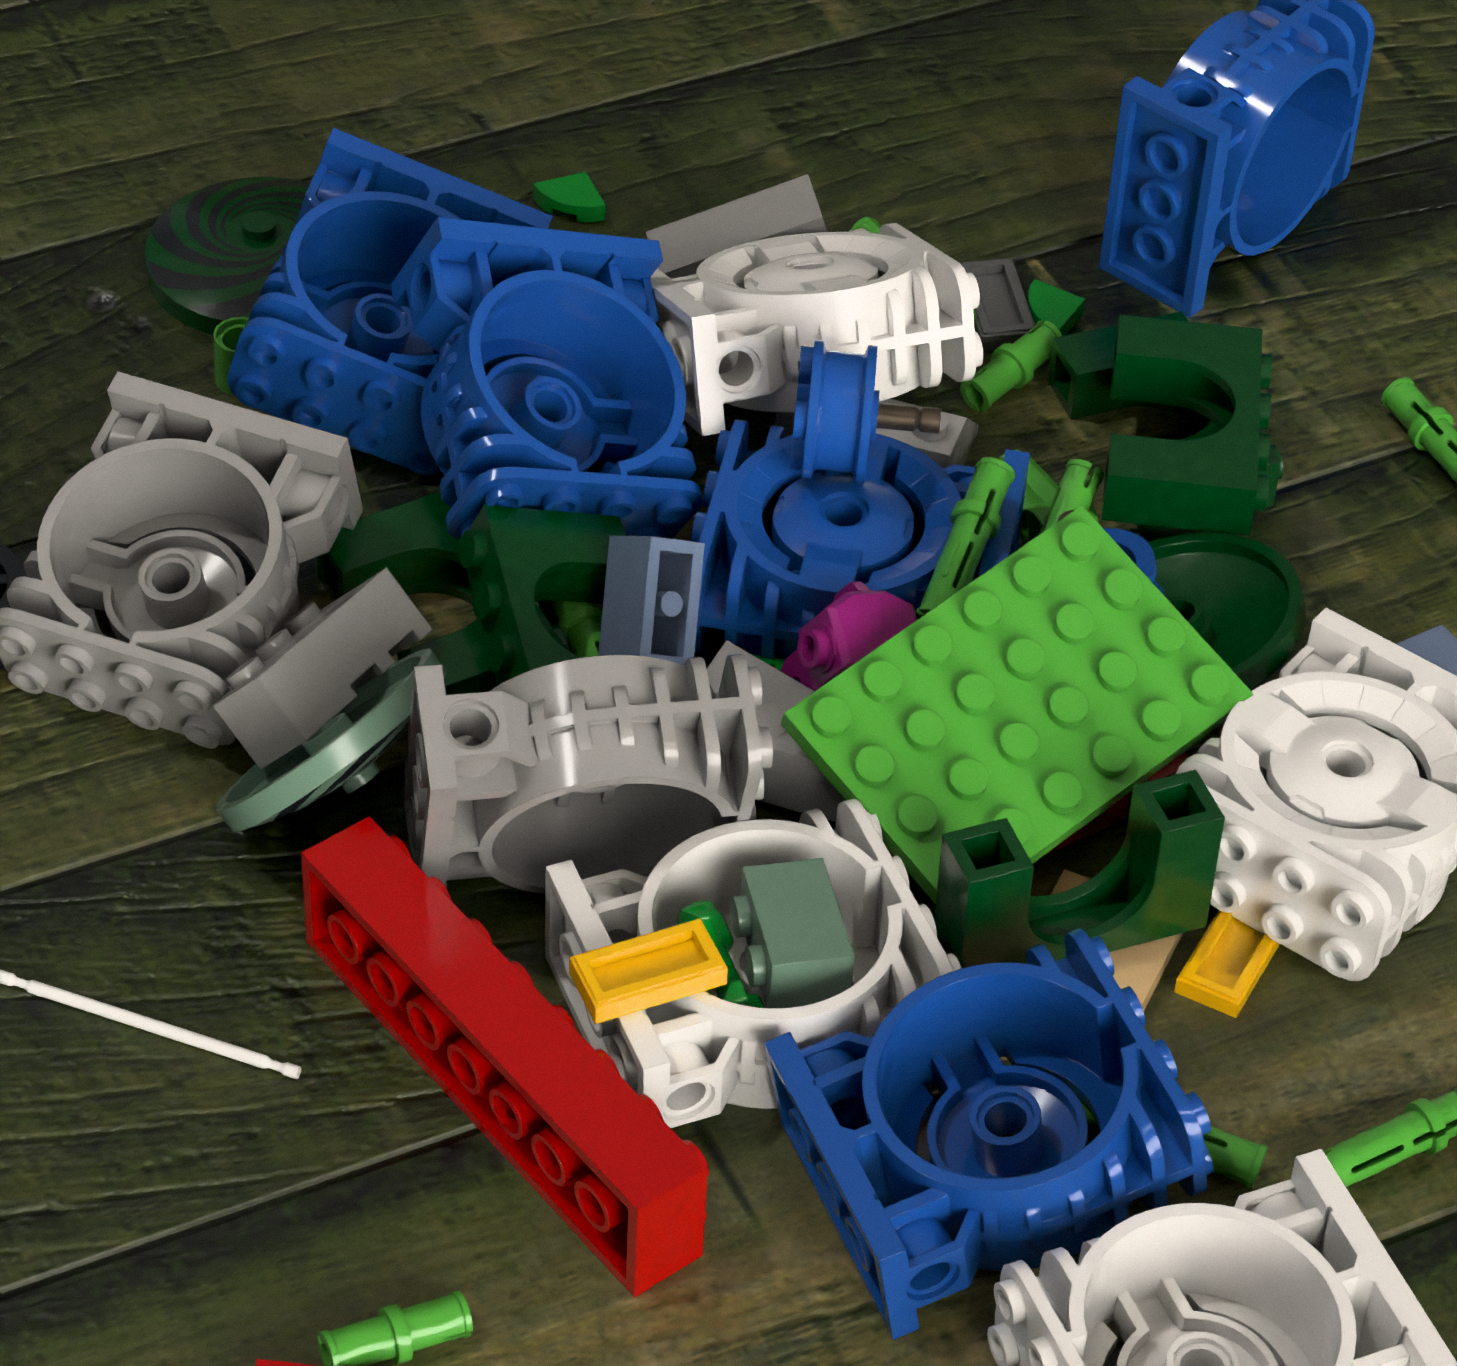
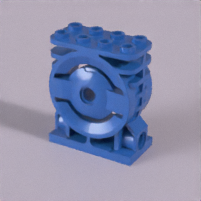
[1099,0,1375,318]
[227,128,553,476]
[391,217,703,540]
[691,419,1030,659]
[764,928,1214,1340]

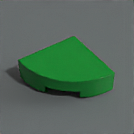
[533,172,606,223]
[1027,279,1085,336]

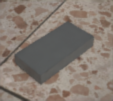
[960,258,1035,352]

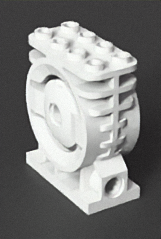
[650,223,983,436]
[1176,608,1457,981]
[545,799,962,1128]
[987,1149,1457,1366]

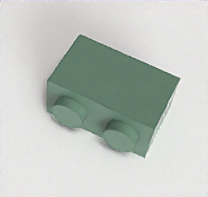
[730,858,855,1009]

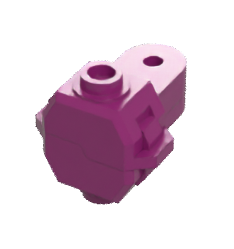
[780,582,918,691]

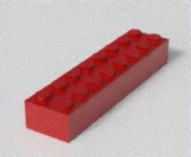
[301,816,709,1298]

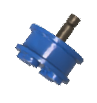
[790,340,941,484]

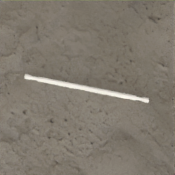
[0,969,301,1080]

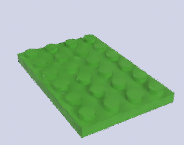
[781,505,1254,904]

